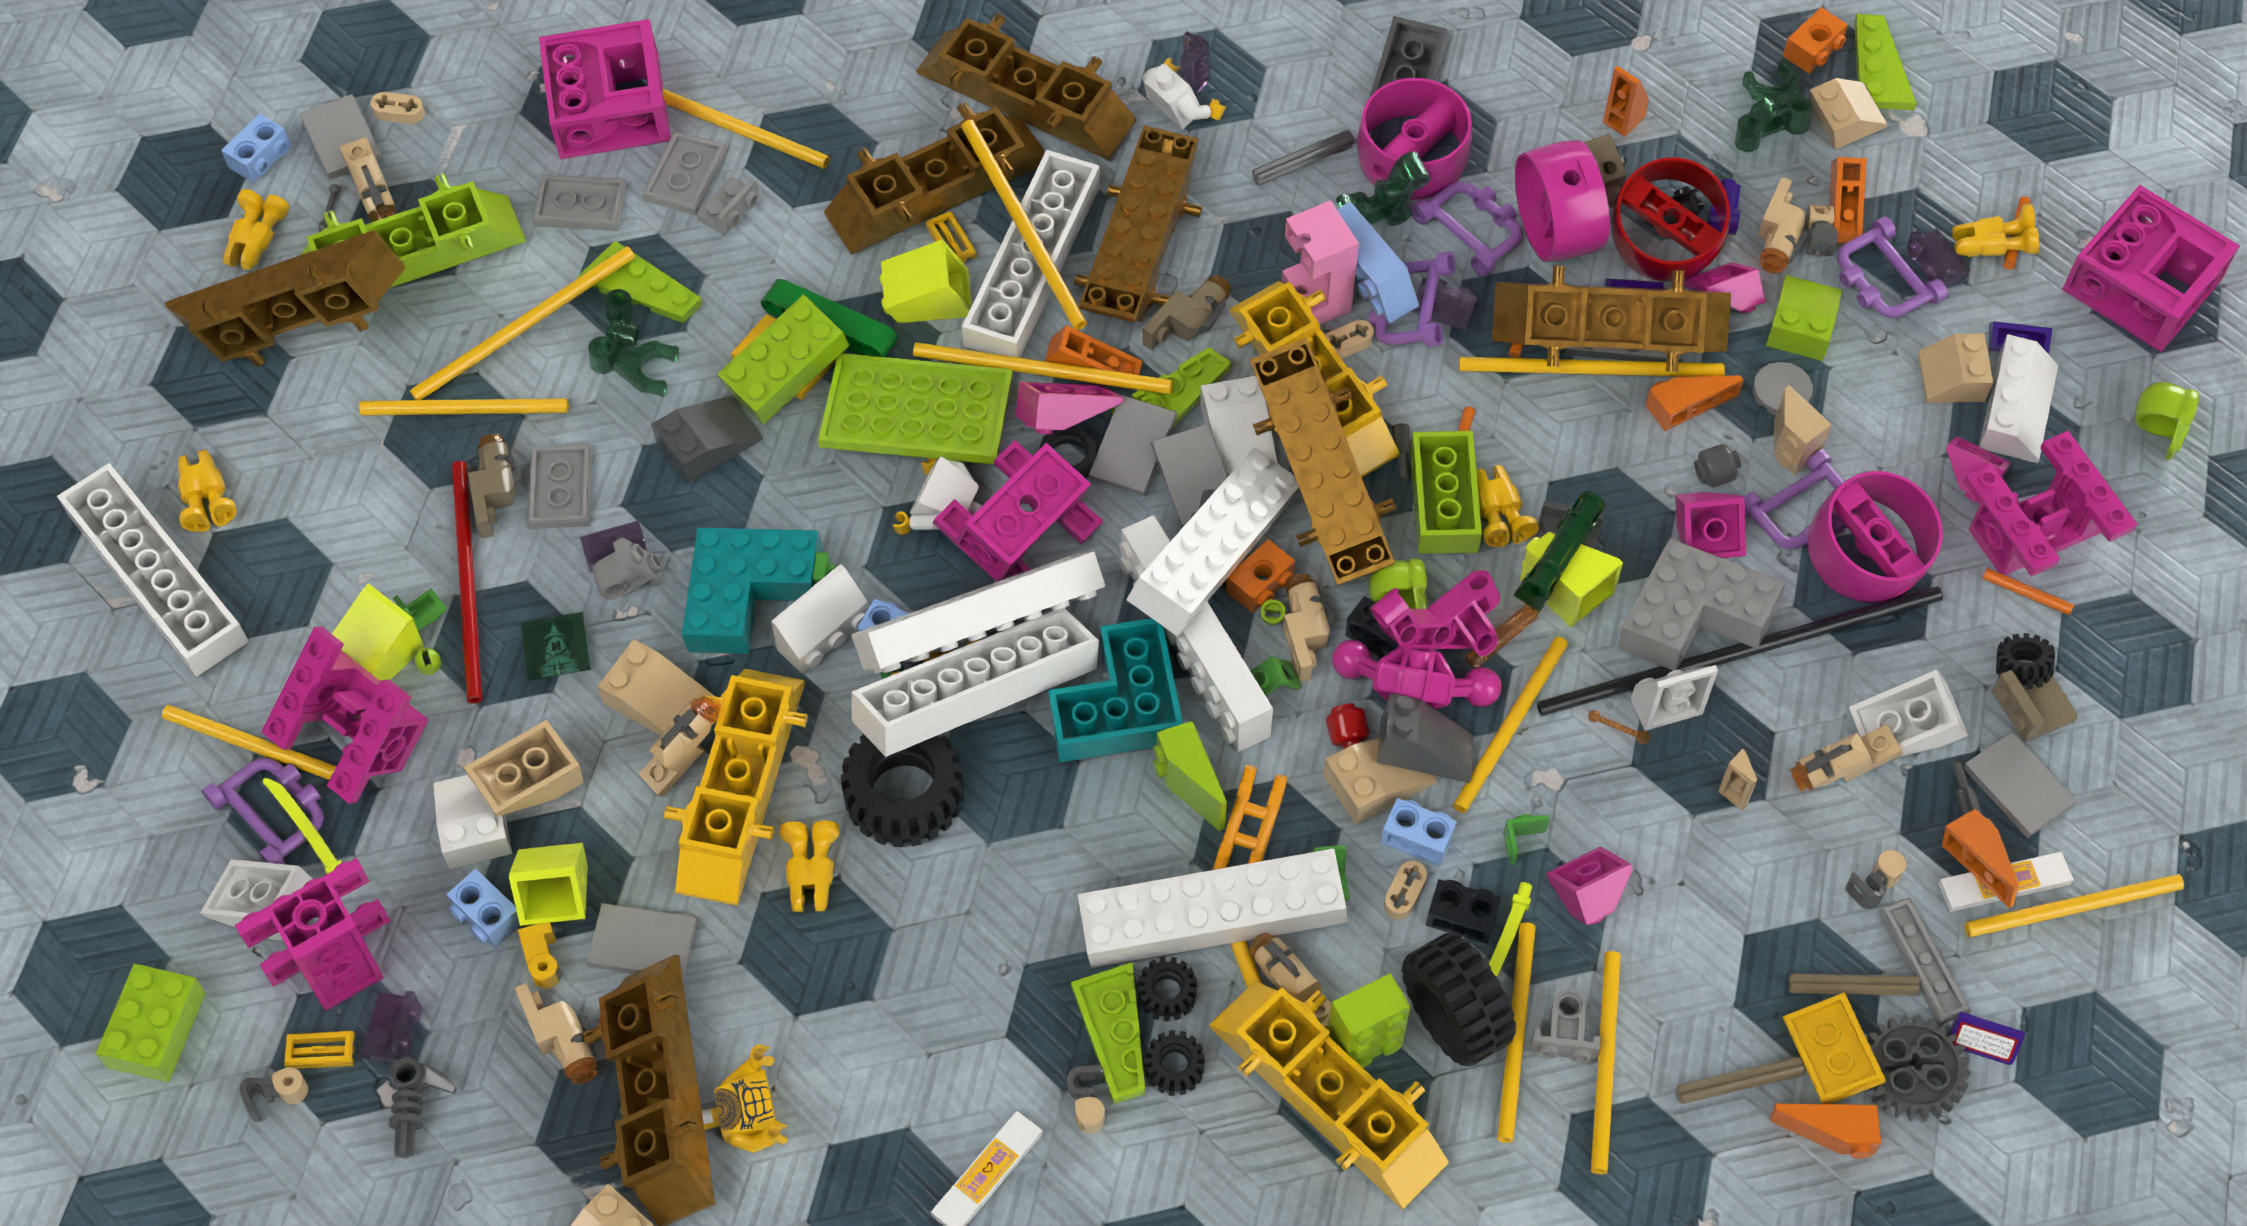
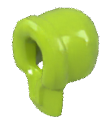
[2135,381,2200,461]
[1369,558,1428,609]

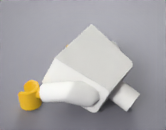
[1143,58,1227,130]
[893,456,982,535]

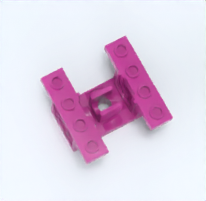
[1963,431,2138,576]
[933,440,1103,582]
[261,626,429,804]
[235,858,390,1011]

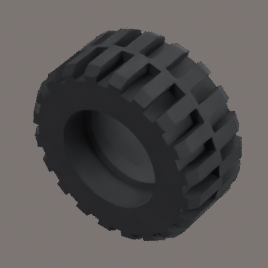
[841,734,964,847]
[1401,933,1516,1066]

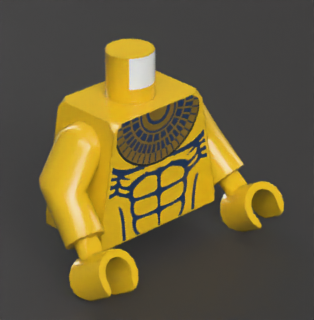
[702,1044,788,1153]

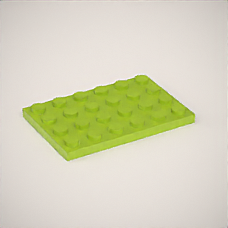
[818,353,1013,464]

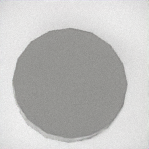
[1752,362,1813,415]

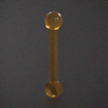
[1588,710,1650,744]

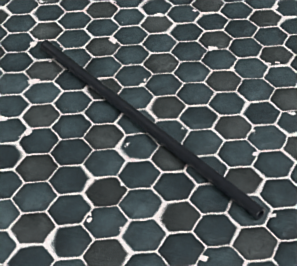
[1537,586,1943,716]

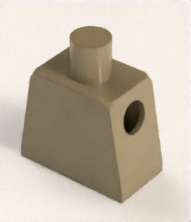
[1584,133,1627,208]

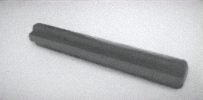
[1252,130,1354,185]

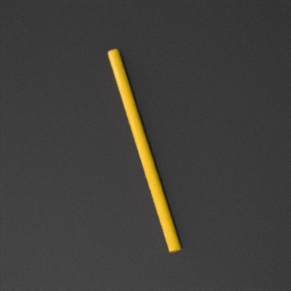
[961,120,1087,330]
[409,246,635,400]
[913,342,1173,395]
[1458,356,1725,377]

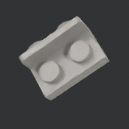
[696,176,759,236]

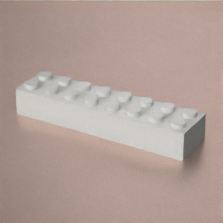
[962,150,1100,358]
[1127,447,1299,637]
[57,463,249,677]
[1119,515,1273,752]
[851,551,1106,674]
[852,608,1099,757]
[1078,849,1347,968]

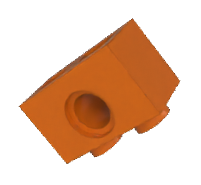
[1783,7,1848,74]
[1226,539,1295,614]

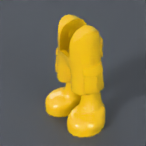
[223,189,290,271]
[1952,204,2039,257]
[178,449,237,532]
[1476,464,1539,548]
[779,820,840,913]

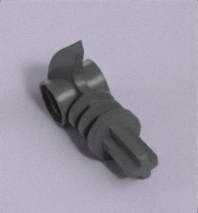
[389,1057,457,1158]

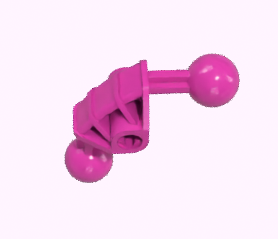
[1332,640,1502,710]

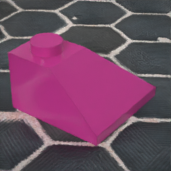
[1684,262,1765,313]
[1946,436,2012,503]
[1675,492,1746,558]
[1546,846,1633,925]

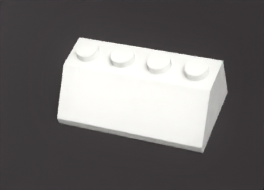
[1979,334,2058,463]

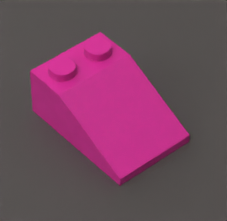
[1015,382,1123,434]

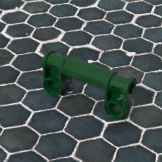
[1513,491,1605,612]

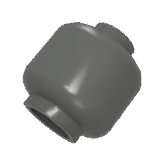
[1694,444,1741,487]

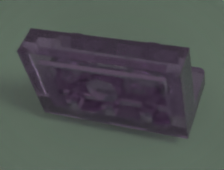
[1180,31,1210,96]
[1906,228,1970,286]
[1411,278,1479,331]
[580,520,648,573]
[361,990,422,1062]

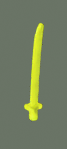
[263,778,342,874]
[1489,882,1533,976]

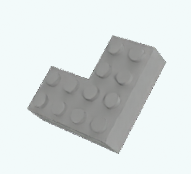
[1618,539,1785,671]

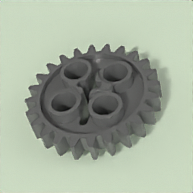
[1867,1014,1971,1122]

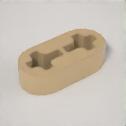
[370,92,425,124]
[1325,320,1374,359]
[1384,860,1427,920]

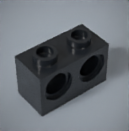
[1345,596,1399,658]
[1425,879,1501,944]

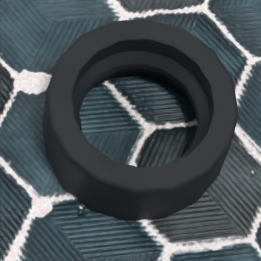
[1039,426,1096,479]

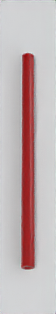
[452,461,483,704]

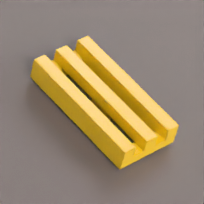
[925,211,977,263]
[284,1031,356,1069]

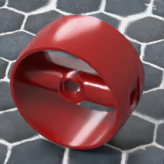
[1611,157,1730,282]

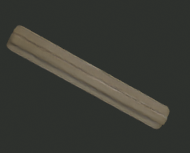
[1788,974,1920,995]
[1676,1057,1805,1104]

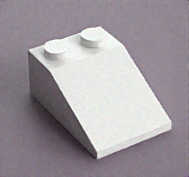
[1200,376,1278,477]
[1631,665,1718,731]
[1849,670,1968,757]
[433,775,513,869]
[200,859,312,941]

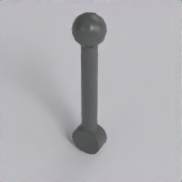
[319,184,340,232]

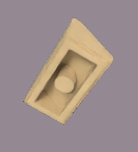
[1718,749,1757,810]

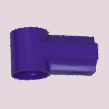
[1708,178,1741,235]

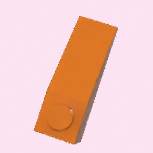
[1603,66,1649,137]
[1830,157,1867,244]
[1045,325,1142,375]
[1645,375,1744,431]
[1942,809,2019,908]
[1770,1103,1881,1159]

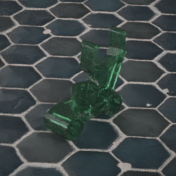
[1734,59,1813,152]
[1336,152,1431,226]
[588,289,679,397]

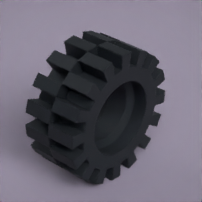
[1996,633,2055,689]
[1138,957,1197,1021]
[1145,1030,1205,1096]

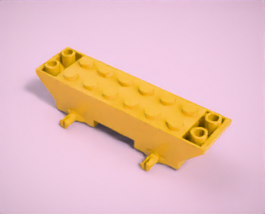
[1229,281,1400,477]
[664,669,808,906]
[1209,981,1449,1210]

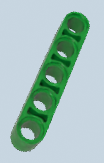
[760,279,898,357]

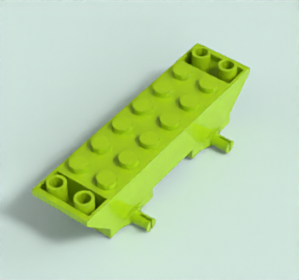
[299,173,526,288]

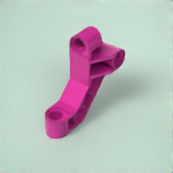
[1370,570,1501,656]

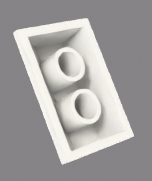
[771,564,869,674]

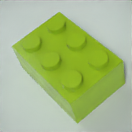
[96,963,206,1083]
[1328,973,1411,1068]

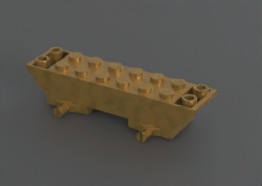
[916,13,1136,161]
[824,102,1045,255]
[1074,125,1203,323]
[165,230,405,367]
[1492,265,1731,372]
[1250,337,1397,586]
[583,954,715,1226]

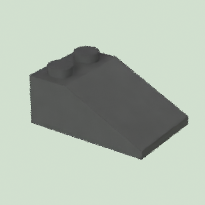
[1370,16,1450,96]
[651,396,763,484]
[1377,693,1473,783]

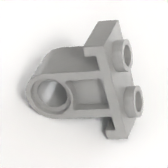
[593,537,664,600]
[1530,989,1601,1063]

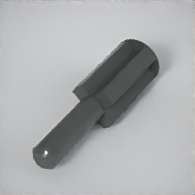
[1392,423,1411,482]
[1952,762,1982,816]

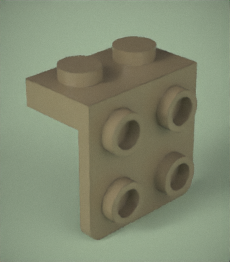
[1992,670,2078,743]

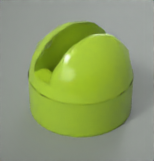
[1261,599,1285,626]
[415,647,442,675]

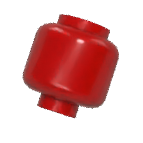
[1326,703,1370,749]

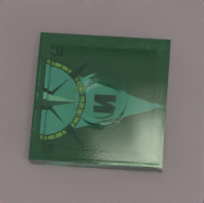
[521,612,591,681]

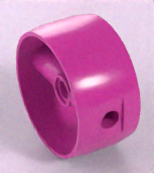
[1357,78,1472,200]
[1514,140,1610,262]
[1808,471,1943,603]

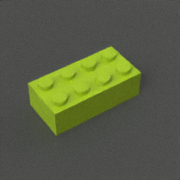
[717,294,850,425]
[1410,431,1482,554]

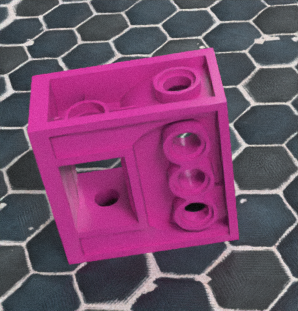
[539,19,671,160]
[2062,184,2240,352]

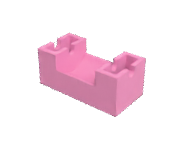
[1281,200,1359,325]

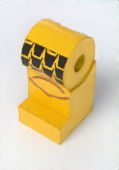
[518,923,561,989]

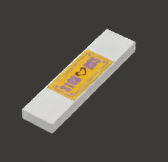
[1938,852,2073,912]
[931,1111,1043,1226]

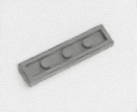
[1878,897,1971,1025]

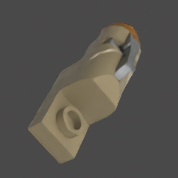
[1143,275,1231,351]
[468,434,522,538]

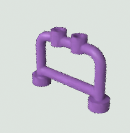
[1410,182,1523,277]
[1837,216,1948,318]
[1369,251,1456,347]
[1744,449,1846,549]
[201,758,324,864]

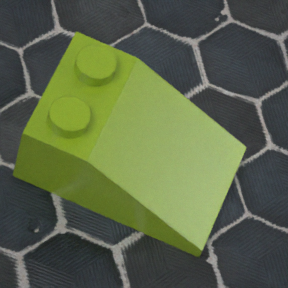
[1766,275,1842,361]
[1153,721,1227,831]

